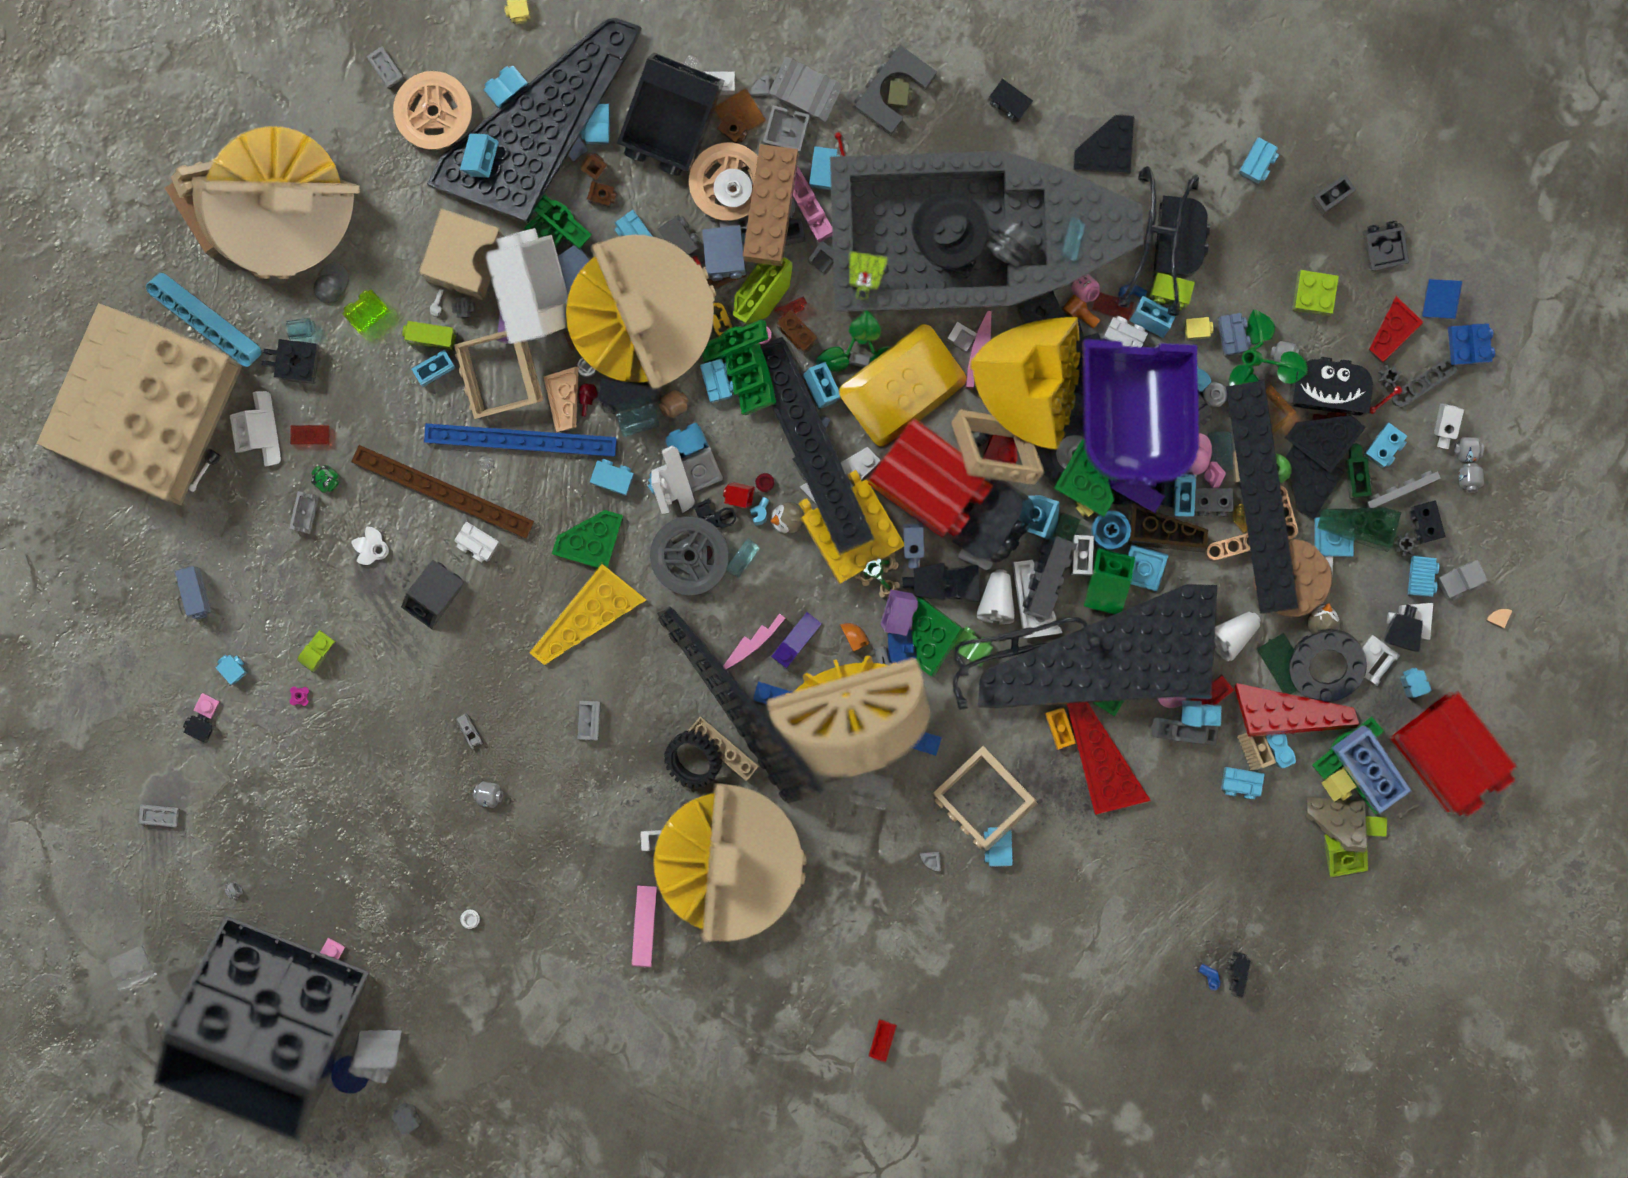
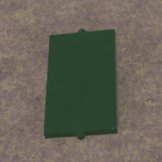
[1256,633,1298,694]

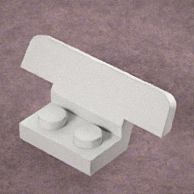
[230,391,281,467]
[652,446,695,514]

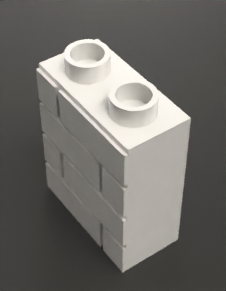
[486,228,568,344]

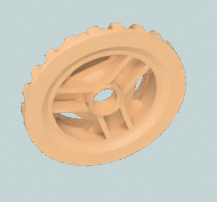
[393,71,472,150]
[689,142,758,221]

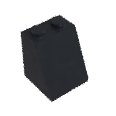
[401,560,464,629]

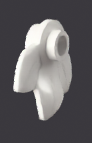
[351,527,389,565]

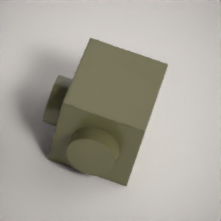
[888,78,913,109]

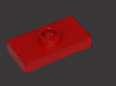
[869,1019,897,1062]

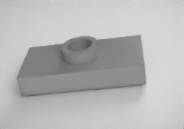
[366,46,404,89]
[138,804,180,827]

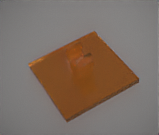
[714,88,766,132]

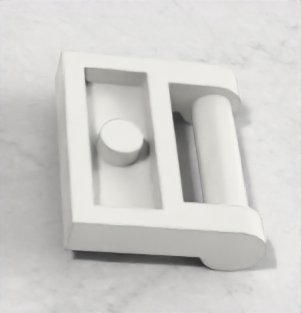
[1362,635,1400,686]

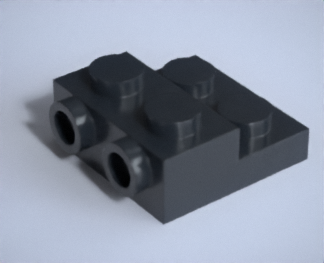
[1363,221,1409,271]
[1226,951,1251,998]

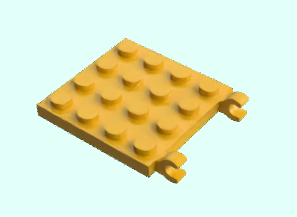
[798,470,904,584]

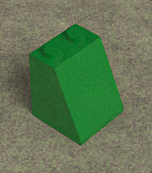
[1084,548,1135,614]

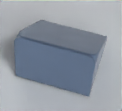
[568,137,588,161]

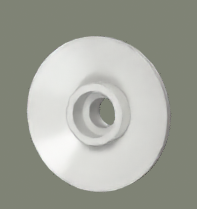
[714,169,752,207]

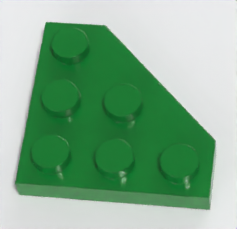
[1054,438,1114,517]
[552,510,623,568]
[912,597,964,677]

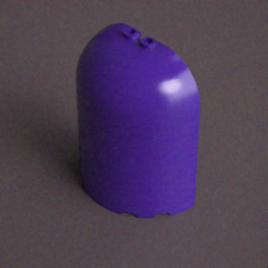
[1083,340,1199,487]

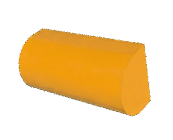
[1045,707,1076,750]

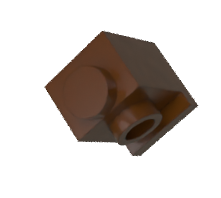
[580,153,607,180]
[587,181,617,208]

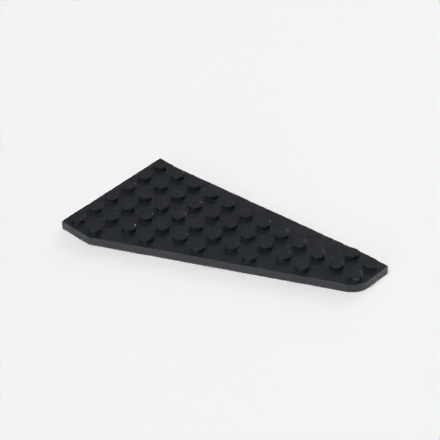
[427,18,642,223]
[978,584,1218,708]
[657,606,824,803]

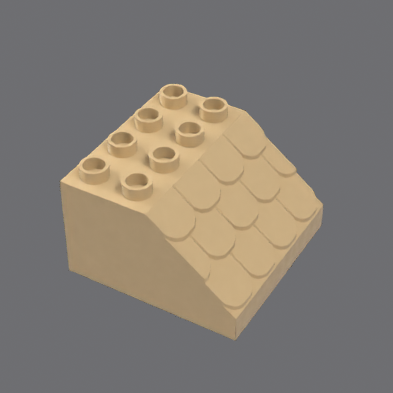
[36,303,242,505]

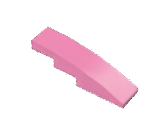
[793,166,832,243]
[966,311,991,389]
[723,614,786,670]
[632,886,657,967]

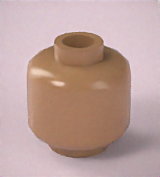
[659,390,688,418]

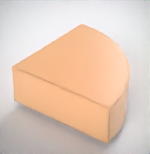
[1486,609,1512,628]

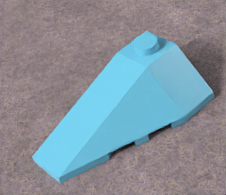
[1027,495,1060,539]

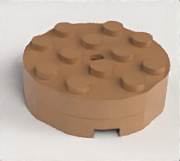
[1254,539,1332,617]

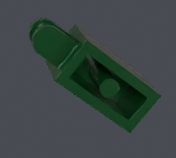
[1345,443,1372,499]

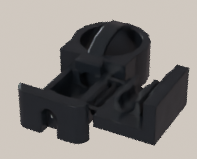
[693,498,737,529]

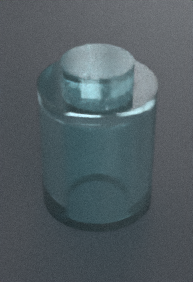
[286,318,316,340]

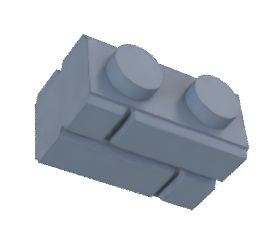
[1217,313,1251,356]

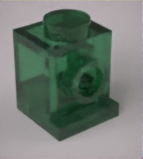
[1053,513,1081,541]

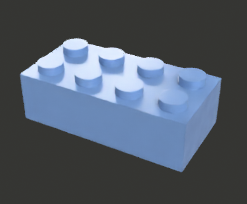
[1332,725,1411,813]

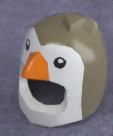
[770,502,805,534]
[1307,603,1340,634]

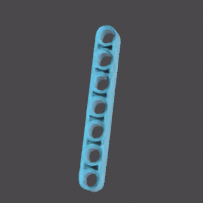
[146,273,262,367]

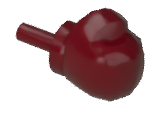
[578,383,599,417]

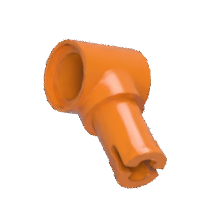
[1062,294,1100,329]

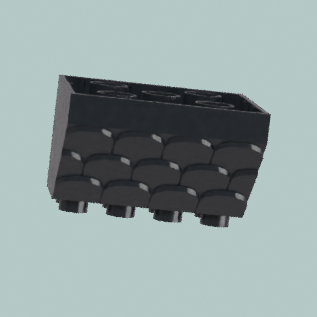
[153,916,369,1141]

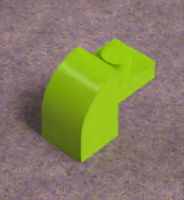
[297,630,335,672]

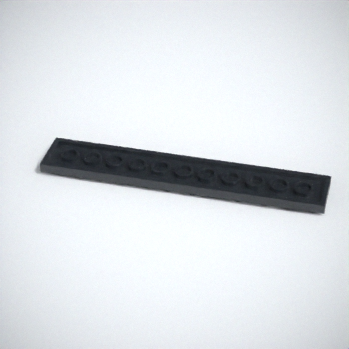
[761,337,875,555]
[1226,380,1299,614]

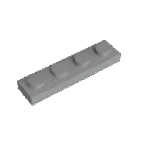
[1365,470,1440,510]

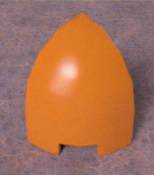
[840,623,870,652]

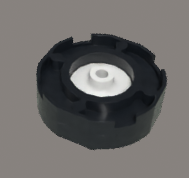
[1036,416,1084,487]

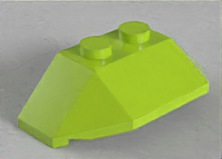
[733,257,793,325]

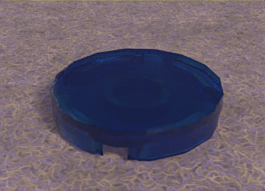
[331,1055,369,1094]

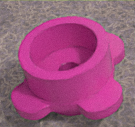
[289,686,309,706]

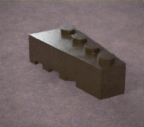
[1128,503,1208,553]

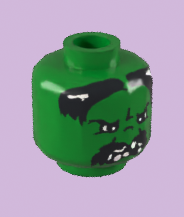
[311,465,340,493]

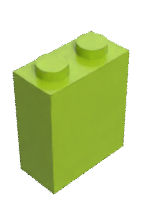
[402,321,457,351]

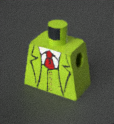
[850,252,887,300]

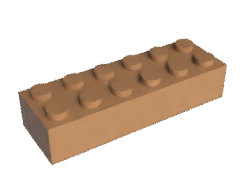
[743,144,799,266]

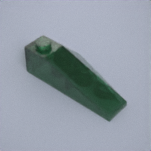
[1317,507,1401,552]

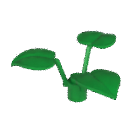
[1229,309,1308,386]
[816,310,890,372]

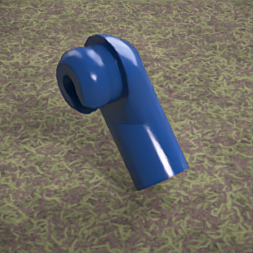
[1118,284,1148,298]
[1198,964,1221,991]

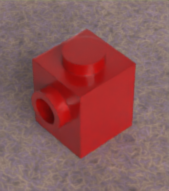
[723,482,755,508]

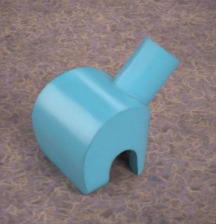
[750,497,770,525]

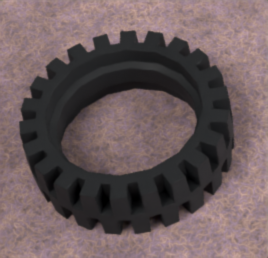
[664,730,723,788]

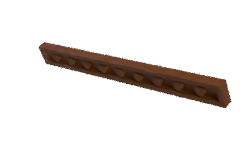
[351,445,535,539]

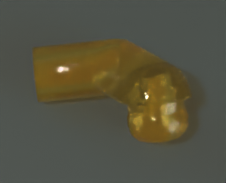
[1232,504,1247,533]

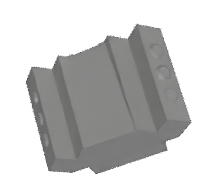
[769,57,843,122]
[349,1030,402,1084]

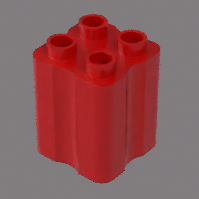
[868,418,993,538]
[1389,691,1516,817]

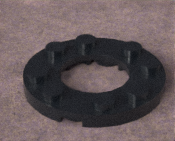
[1289,629,1367,702]

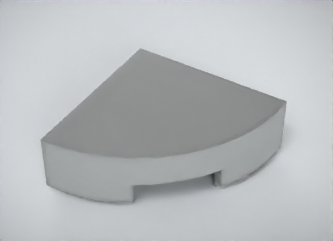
[751,75,770,96]
[920,852,941,871]

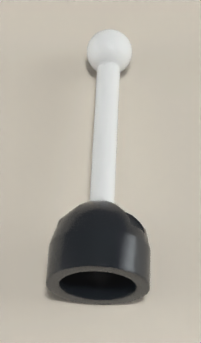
[189,448,222,492]

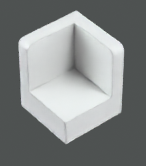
[947,322,977,351]
[641,830,662,851]

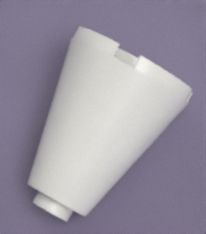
[977,569,1015,624]
[1214,612,1261,661]

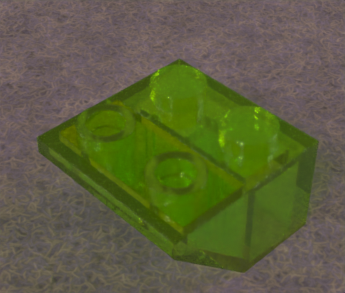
[342,289,390,335]

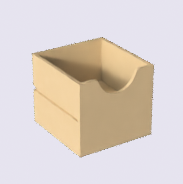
[419,209,504,301]

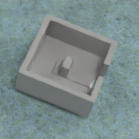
[763,105,810,154]

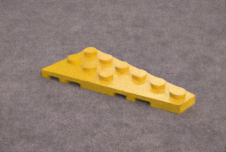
[529,564,647,665]

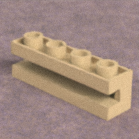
[171,159,214,198]
[688,716,759,781]

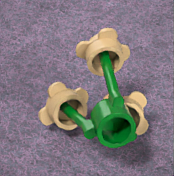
[854,552,900,598]

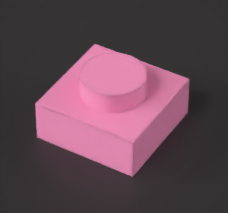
[1204,462,1226,488]
[194,693,220,719]
[320,938,346,960]

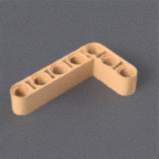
[1205,485,1298,561]

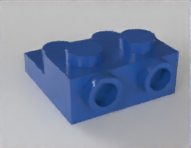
[1448,324,1495,365]

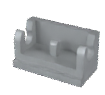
[289,491,319,534]
[577,701,601,740]

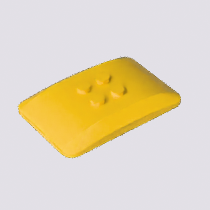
[839,324,966,446]

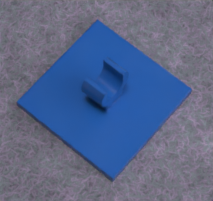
[1422,279,1463,319]
[888,629,917,664]

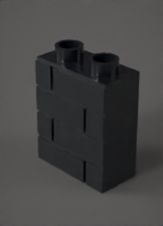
[617,52,725,176]

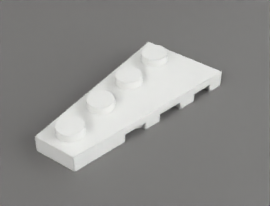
[800,447,881,504]
[1012,560,1062,639]

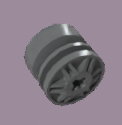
[986,217,1036,267]

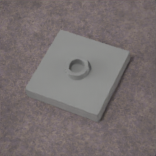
[681,447,723,493]

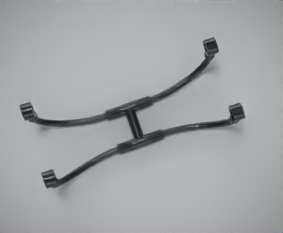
[1118,166,1199,316]
[953,617,1099,710]

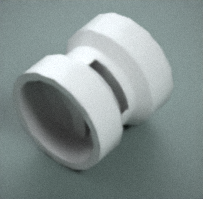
[577,358,597,378]

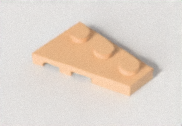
[543,367,579,432]

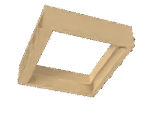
[454,331,544,419]
[951,410,1044,485]
[933,746,1038,851]

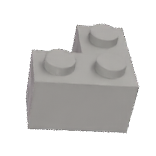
[1436,560,1488,600]

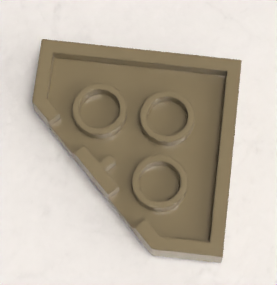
[1306,797,1367,852]

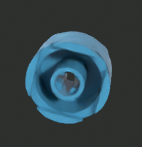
[665,422,709,458]
[1091,511,1131,550]

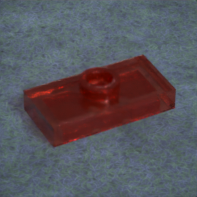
[1092,292,1134,321]
[290,425,330,445]

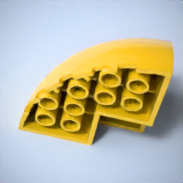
[970,317,1080,449]

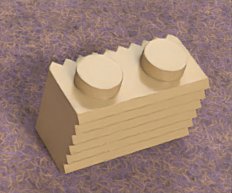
[1237,732,1276,771]

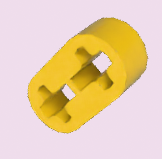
[713,303,732,337]

